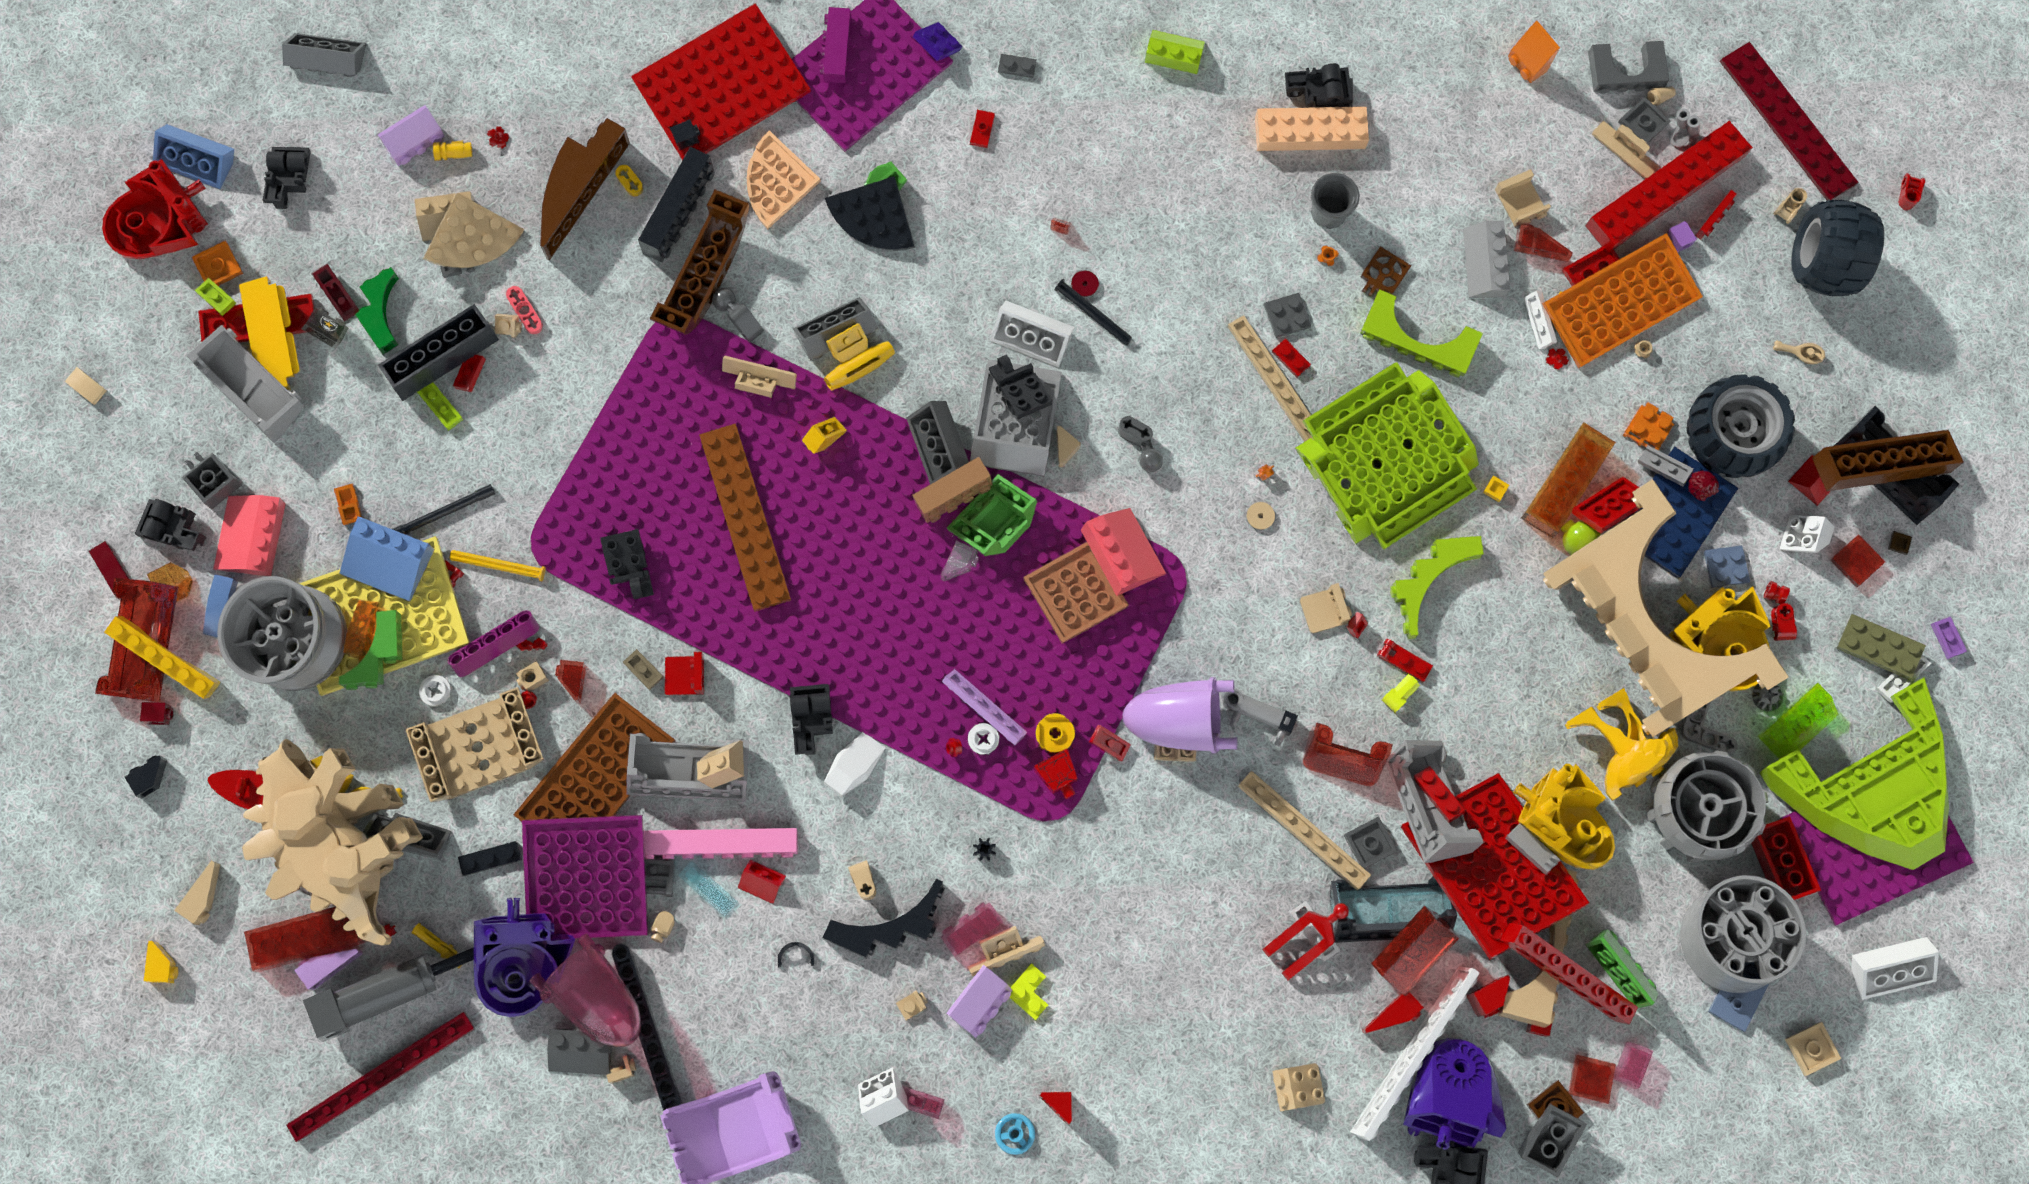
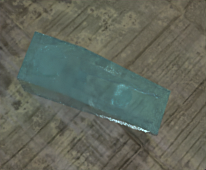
[678,861,738,917]

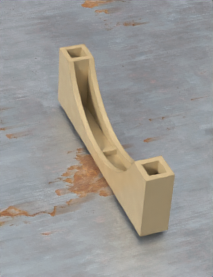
[1498,869,1578,1028]

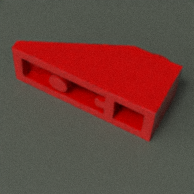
[1361,989,1424,1034]

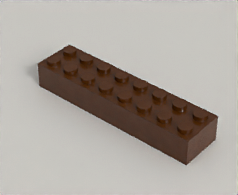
[1812,430,1964,491]

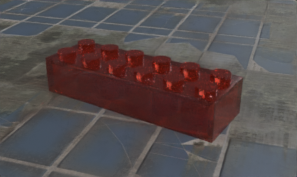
[244,906,369,972]

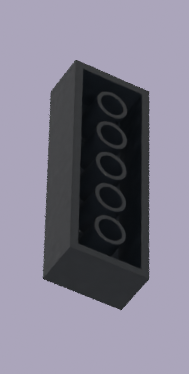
[638,147,715,262]
[378,304,499,401]

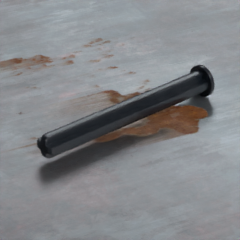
[1054,279,1132,345]

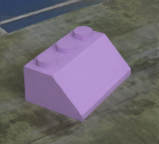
[378,105,445,166]
[946,965,1012,1038]

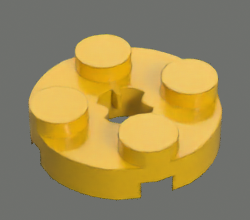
[1036,714,1075,753]

